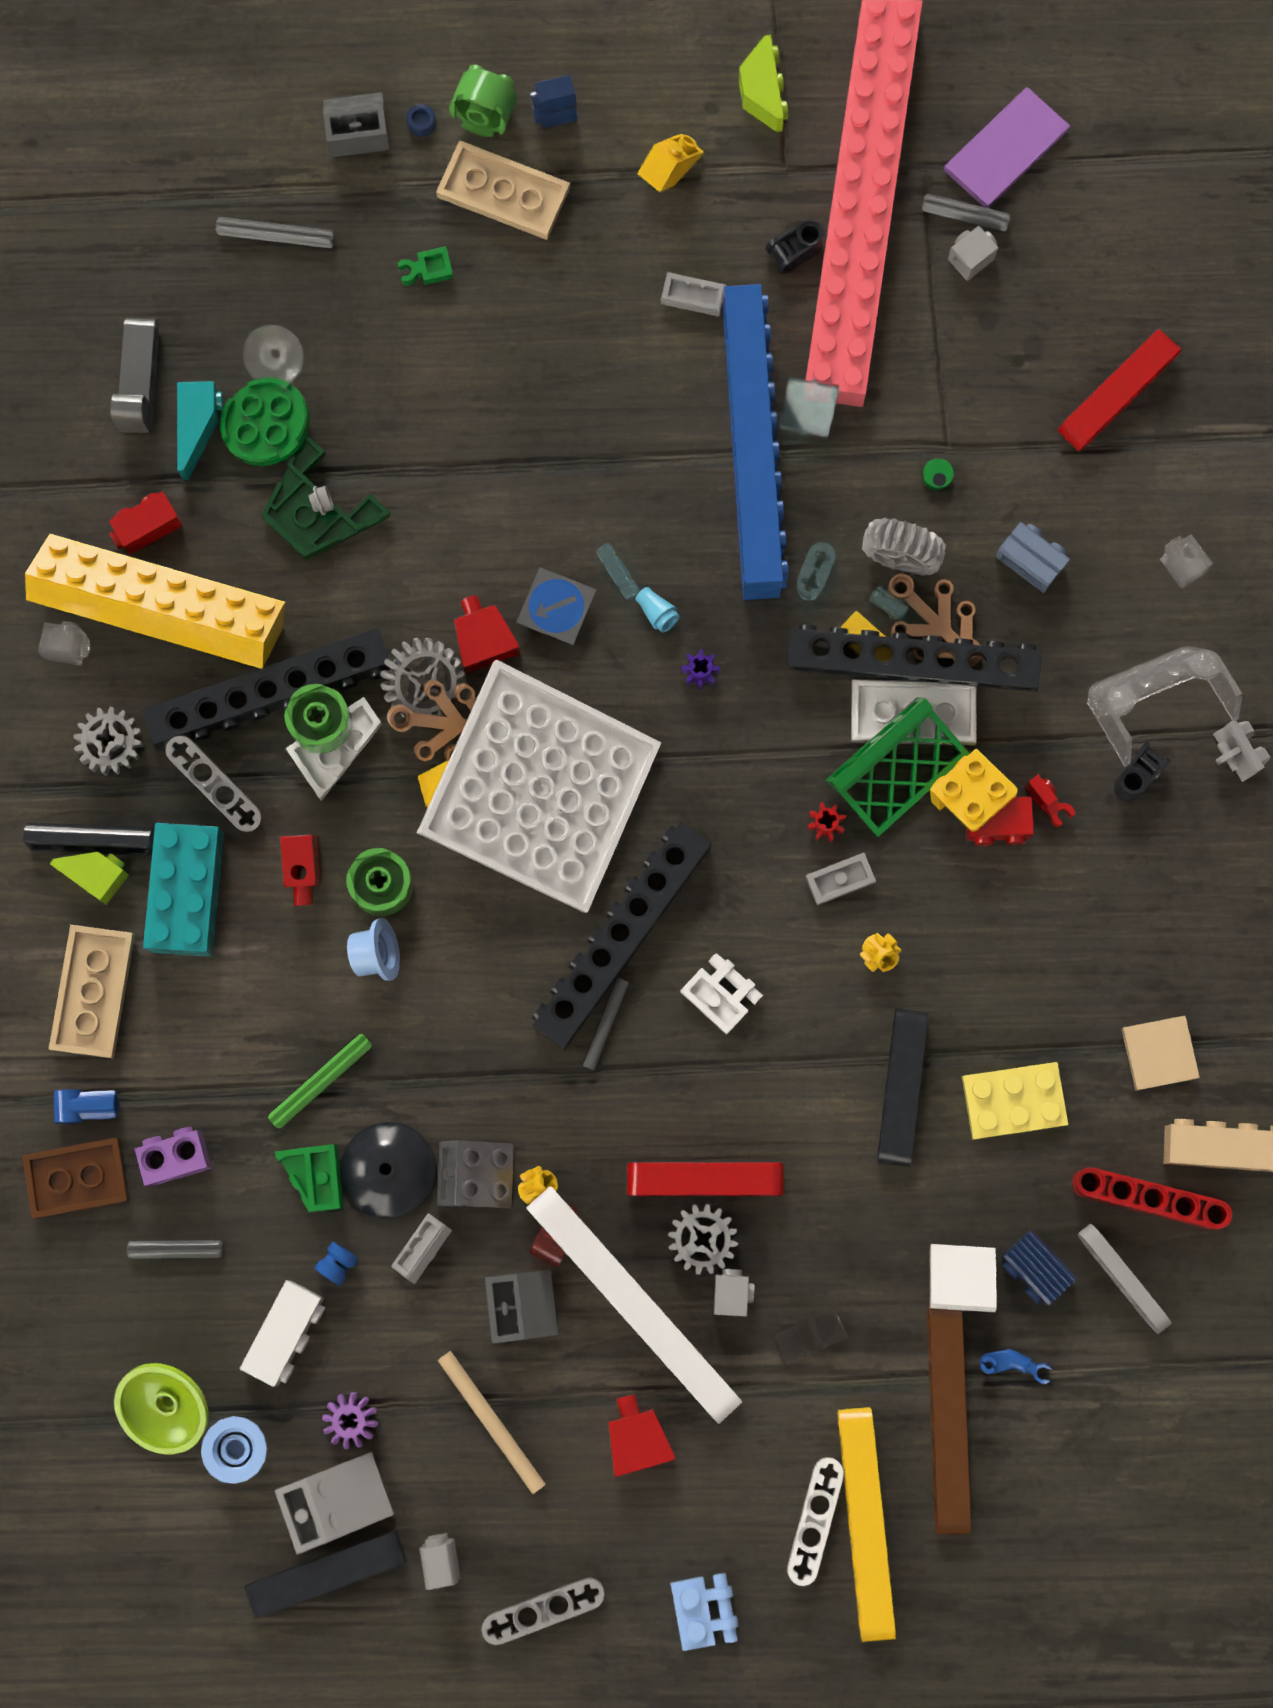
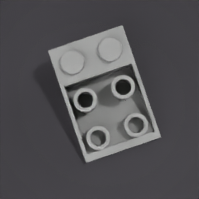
[275,1452,394,1554]

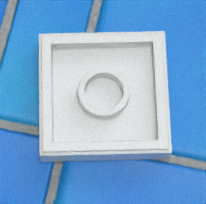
[930,1244,997,1312]

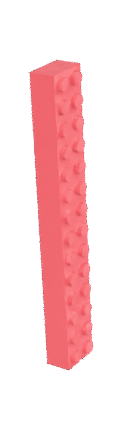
[803,0,922,407]

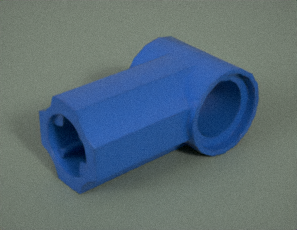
[54,1089,119,1124]

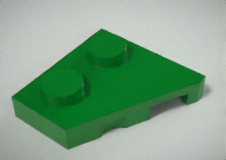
[275,1144,344,1212]

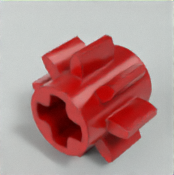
[807,802,846,842]

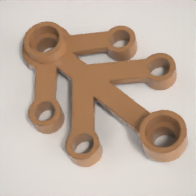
[888,574,981,667]
[387,680,477,761]

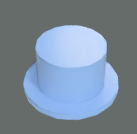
[347,918,400,981]
[201,1416,267,1484]

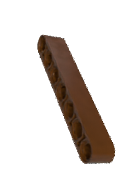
[927,1305,971,1535]

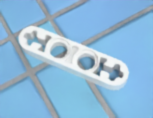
[787,1457,844,1586]

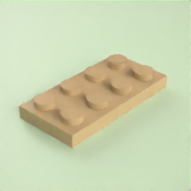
[436,140,570,240]
[49,925,135,1059]

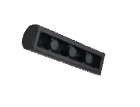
[23,822,155,856]

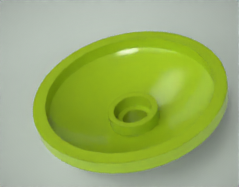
[114,1363,208,1454]

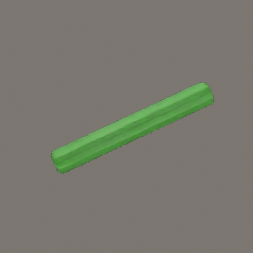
[268,1034,372,1128]

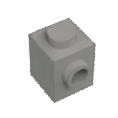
[948,226,999,281]
[714,1269,754,1316]

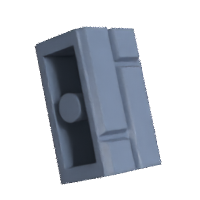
[995,522,1070,593]

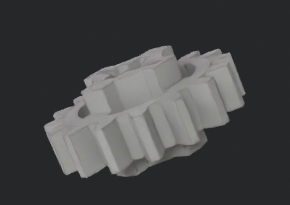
[73,707,144,776]
[668,1204,738,1275]

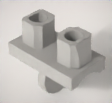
[1213,719,1270,782]

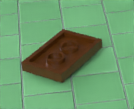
[22,1137,129,1219]

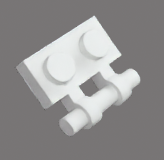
[680,953,763,1035]

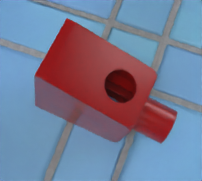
[454,595,521,675]
[280,835,321,906]
[609,1394,675,1477]

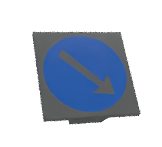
[516,567,597,645]

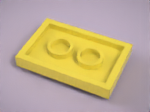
[962,1062,1068,1140]

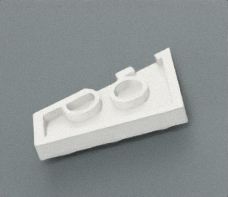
[286,697,382,801]

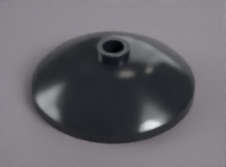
[340,1122,436,1219]

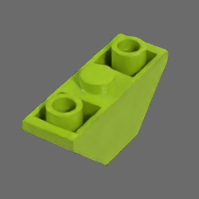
[738,35,788,132]

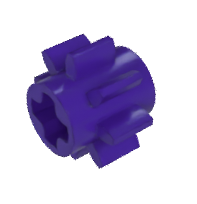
[681,649,720,690]

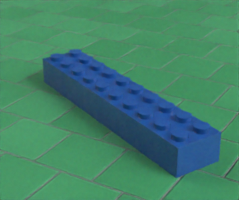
[723,284,788,600]

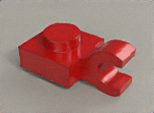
[1024,774,1075,828]

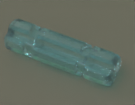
[597,543,639,600]

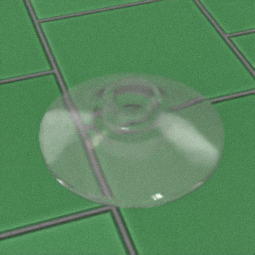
[243,325,304,382]

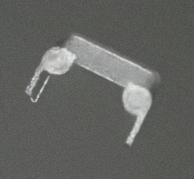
[1088,646,1243,767]

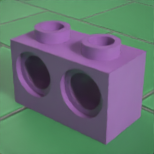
[135,1127,212,1187]

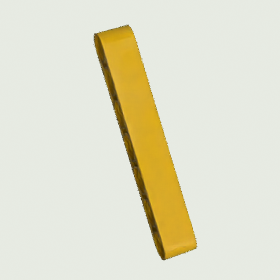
[838,1407,896,1642]

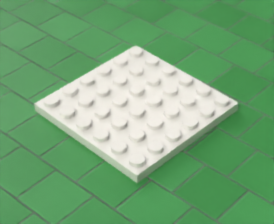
[417,660,661,913]

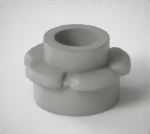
[309,486,334,515]

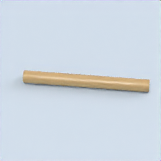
[437,1351,546,1494]

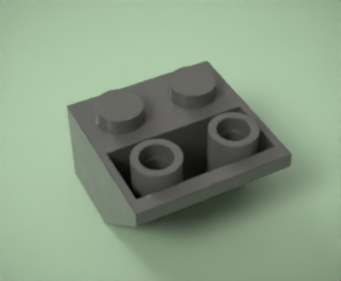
[323,92,390,158]
[485,1270,559,1344]

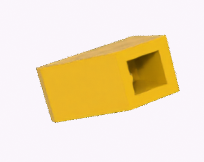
[637,133,704,192]

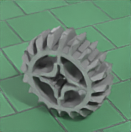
[862,518,946,576]
[380,638,464,718]

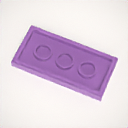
[944,87,1070,208]

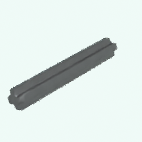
[216,217,335,248]

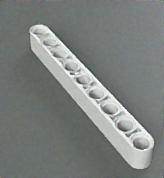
[527,1186,742,1424]

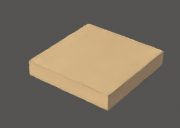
[1122,1016,1200,1091]

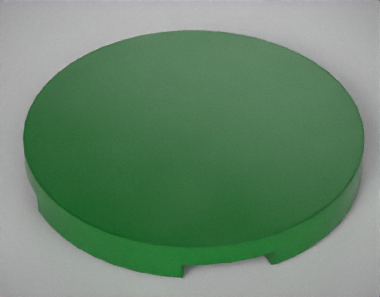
[220,377,310,466]

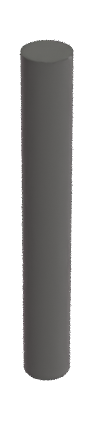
[583,978,629,1071]

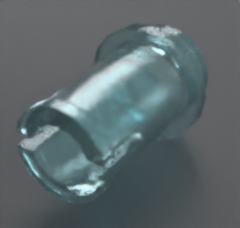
[869,585,910,622]

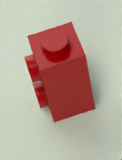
[109,491,183,555]

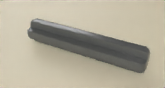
[922,193,1010,231]
[127,1240,223,1259]

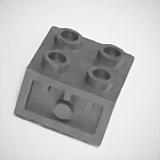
[437,1140,514,1208]

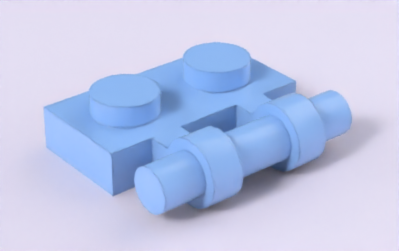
[671,1573,739,1651]

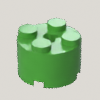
[449,65,518,137]
[284,684,352,754]
[346,848,413,916]

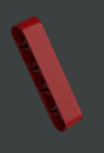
[1057,329,1182,452]
[627,1162,784,1196]
[1072,1168,1232,1230]

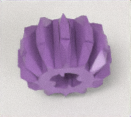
[322,1392,378,1449]

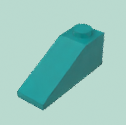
[177,381,224,480]

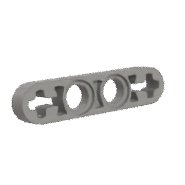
[166,735,261,832]
[1077,1224,1171,1334]
[482,1577,605,1645]

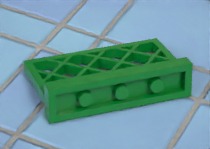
[826,697,970,837]

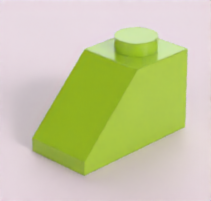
[50,852,129,905]

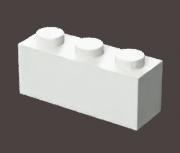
[240,1280,325,1387]

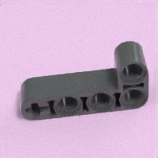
[111,318,159,433]

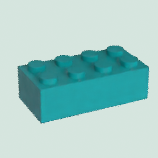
[143,823,224,957]

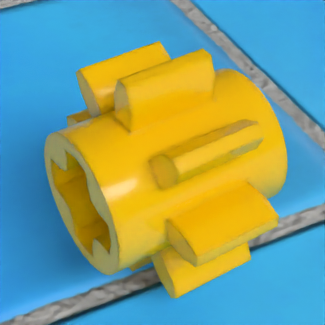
[860,933,902,972]
[518,1166,558,1204]

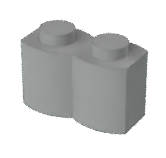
[419,1533,461,1590]

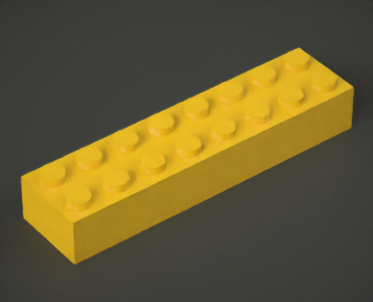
[25,534,285,669]

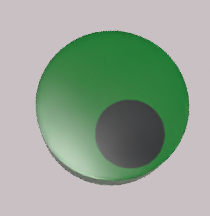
[922,458,954,491]

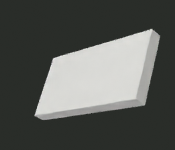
[851,680,977,745]

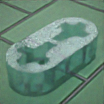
[796,542,836,601]

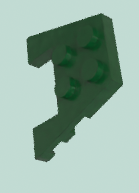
[261,435,391,560]

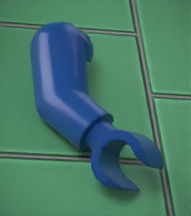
[980,1349,1052,1384]

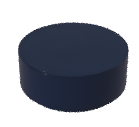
[406,104,437,137]

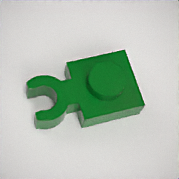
[397,246,454,286]

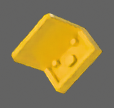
[930,749,1017,831]

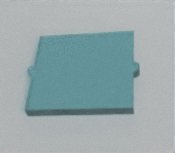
[779,377,839,437]

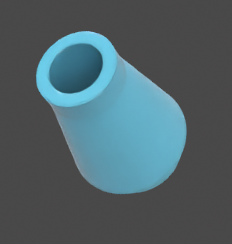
[635,587,680,632]

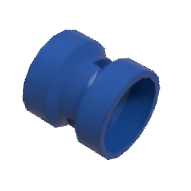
[314,1241,359,1286]

